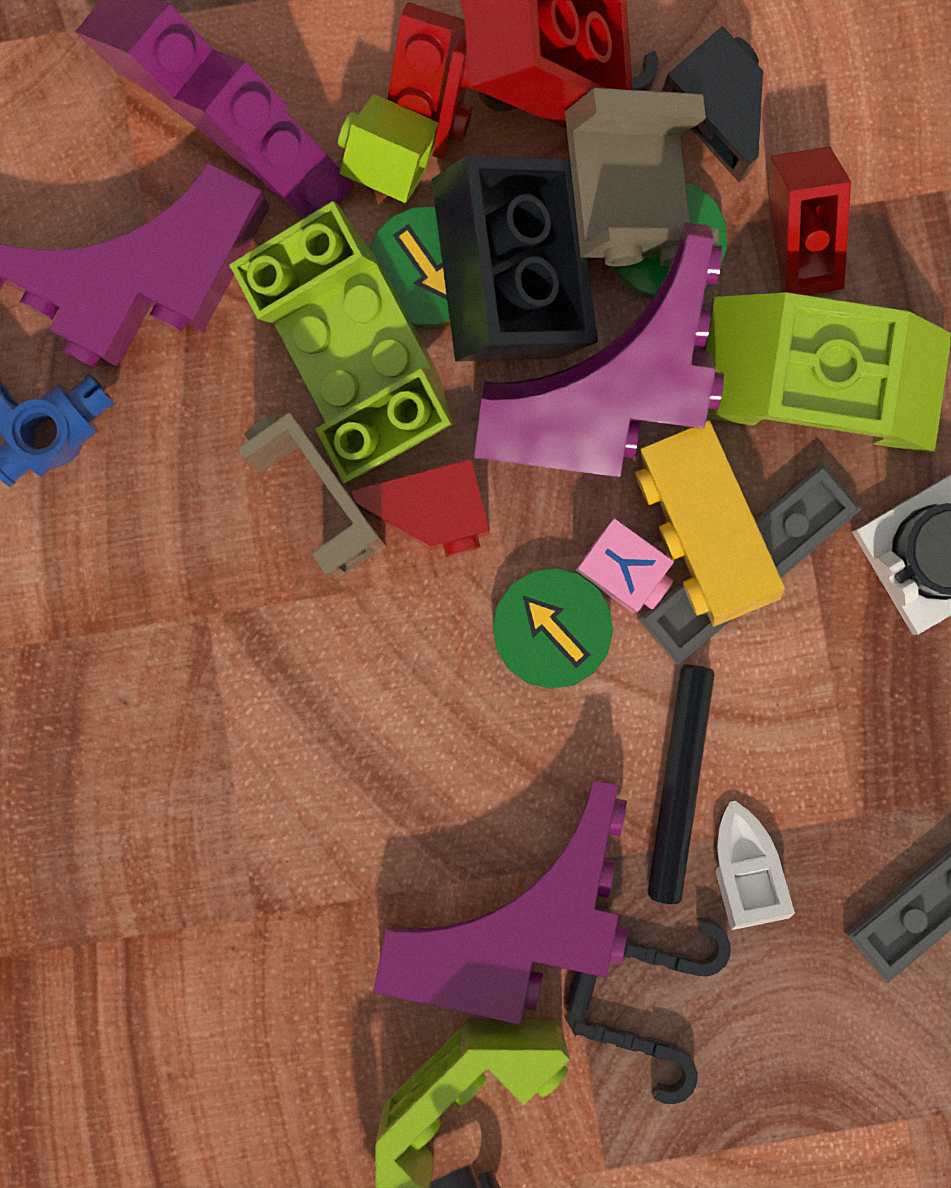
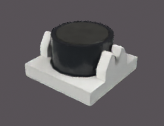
[852,474,951,635]

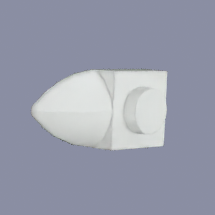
[715,801,795,930]

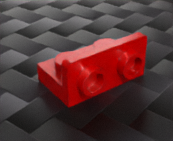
[387,2,474,160]

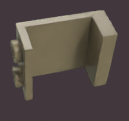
[565,88,719,267]
[237,412,386,580]

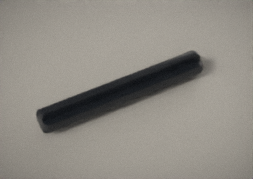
[648,664,715,904]

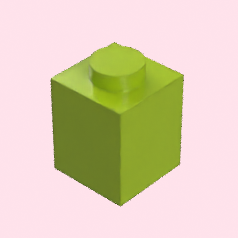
[338,94,439,203]

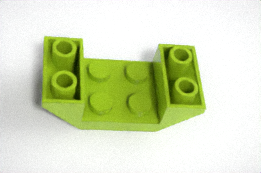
[229,201,453,484]
[705,292,951,453]
[376,1018,570,1188]

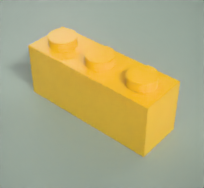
[635,420,785,627]

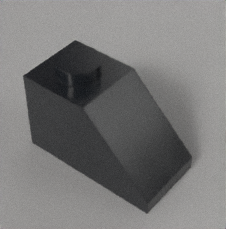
[662,26,763,182]

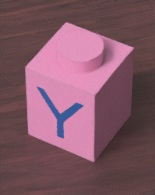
[574,519,674,613]

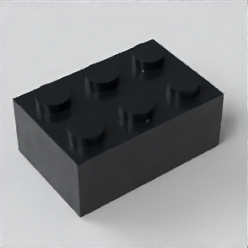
[431,155,598,362]

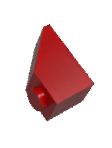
[769,146,851,295]
[352,459,490,557]

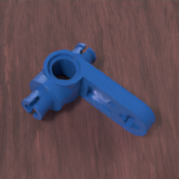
[0,373,115,487]

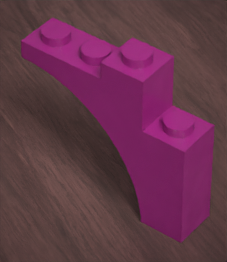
[75,0,355,220]
[0,162,269,369]
[474,222,724,477]
[373,780,628,1025]

